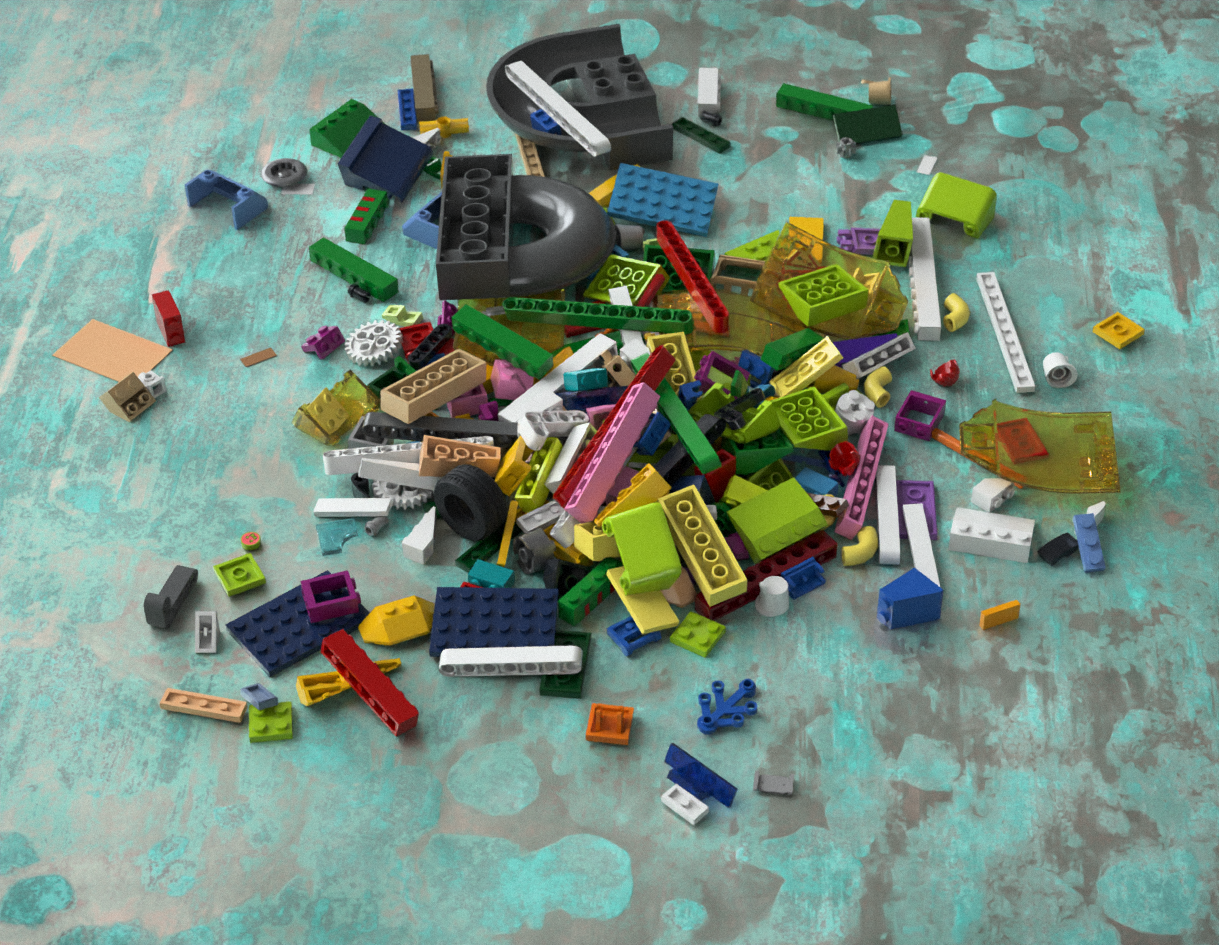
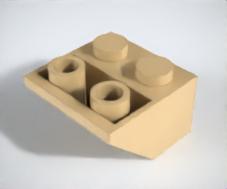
[99,372,156,422]

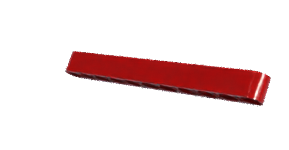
[657,221,729,333]
[553,345,676,512]

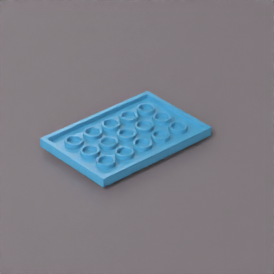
[607,163,719,237]

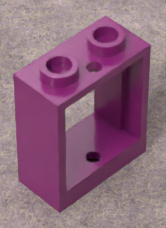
[694,351,750,400]
[894,390,946,442]
[300,570,361,623]

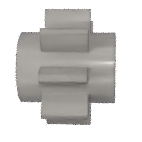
[836,138,856,158]

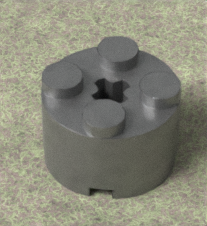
[513,528,556,574]

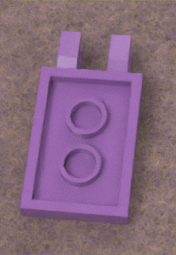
[836,228,880,255]

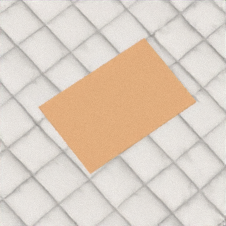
[52,319,173,382]

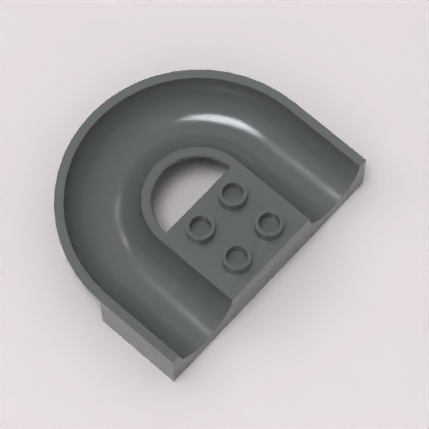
[486,23,673,171]
[436,154,616,301]

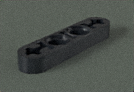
[408,324,452,370]

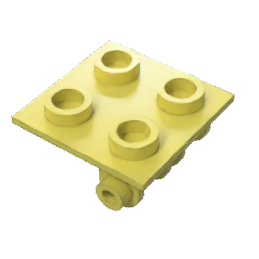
[306,387,350,437]

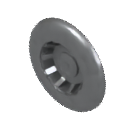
[261,158,307,187]

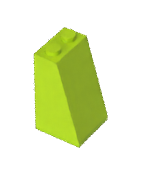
[872,199,913,267]

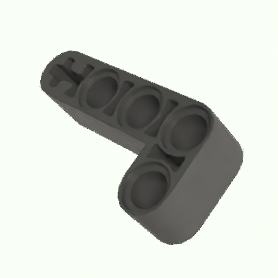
[144,565,198,629]

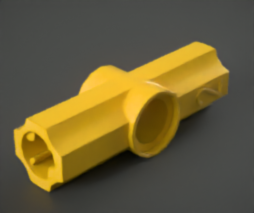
[419,116,469,138]

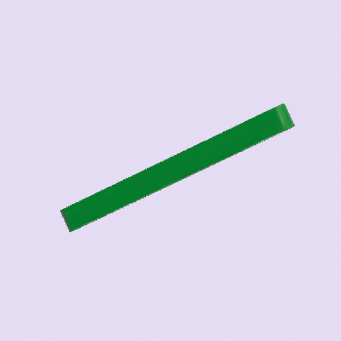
[503,297,695,334]
[630,352,722,475]

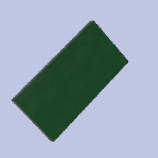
[833,104,903,144]
[539,630,591,699]

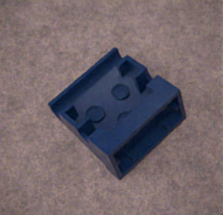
[338,115,434,203]

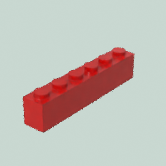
[321,629,419,737]

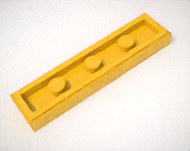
[497,500,518,568]

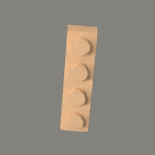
[160,688,248,723]

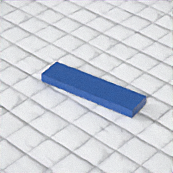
[397,88,417,131]

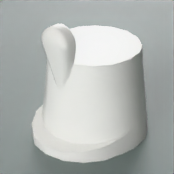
[1043,352,1078,388]
[755,576,789,617]

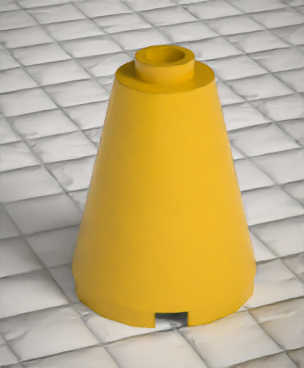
[806,365,859,393]

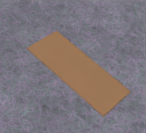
[240,347,277,367]

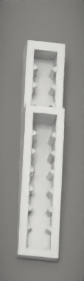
[358,458,442,491]

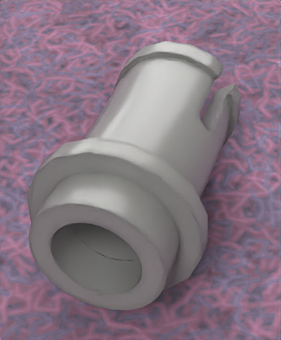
[364,516,389,536]

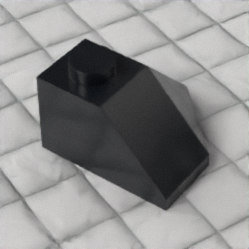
[543,559,592,601]

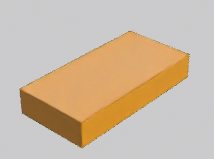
[979,600,1021,630]

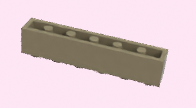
[410,54,439,122]

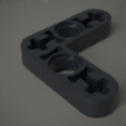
[714,388,765,430]

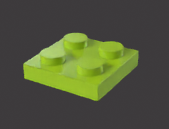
[213,553,266,597]
[670,611,726,658]
[249,701,293,743]

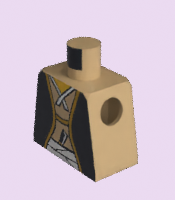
[598,349,636,390]

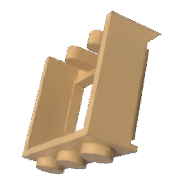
[710,254,771,301]

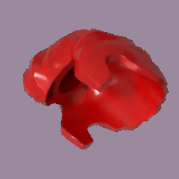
[930,359,960,386]
[829,441,861,476]

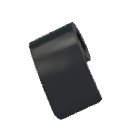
[351,473,370,498]

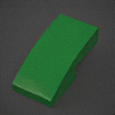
[423,157,442,180]
[730,370,749,398]

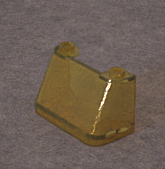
[292,369,381,446]

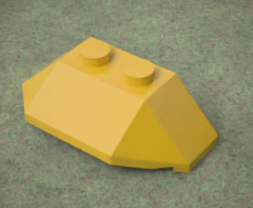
[358,595,435,645]

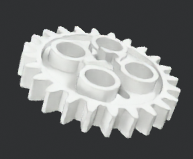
[345,320,403,367]
[372,480,434,510]

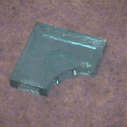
[316,518,358,556]

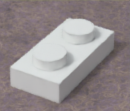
[661,784,709,825]

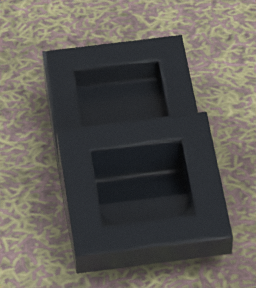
[1037,532,1079,566]

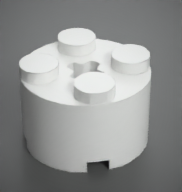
[835,390,875,435]

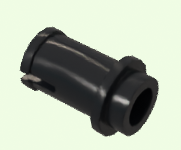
[701,111,722,126]
[348,284,371,303]

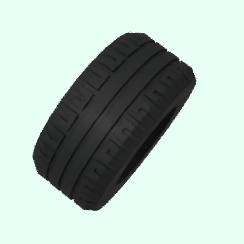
[434,464,508,541]

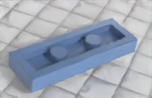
[1073,513,1106,573]

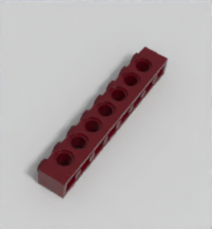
[695,530,838,621]

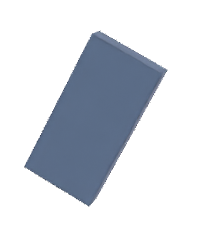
[240,683,278,710]

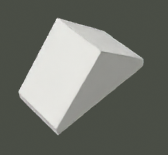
[195,611,220,653]

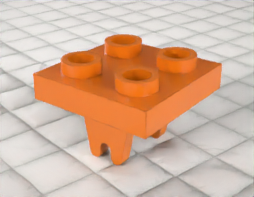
[586,703,634,745]

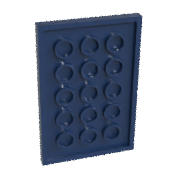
[225,570,370,678]
[429,587,559,657]

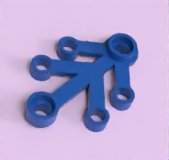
[697,679,757,735]

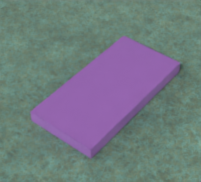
[896,480,938,540]

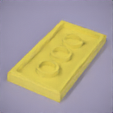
[769,336,843,398]
[606,566,680,634]

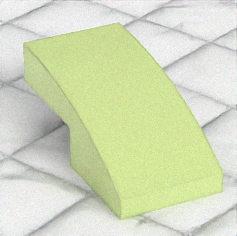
[382,305,424,327]

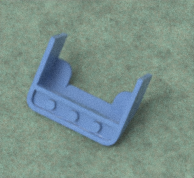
[184,170,268,230]
[402,192,442,249]

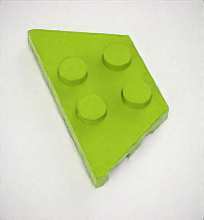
[724,230,786,264]

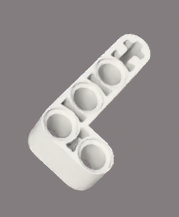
[518,410,589,451]

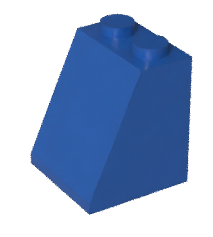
[877,568,944,629]

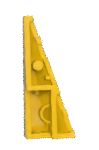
[296,658,401,706]

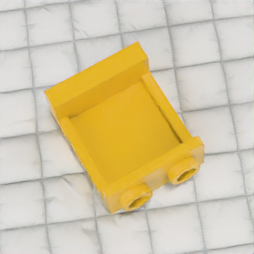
[495,436,534,497]

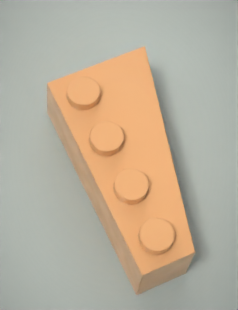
[419,435,500,477]

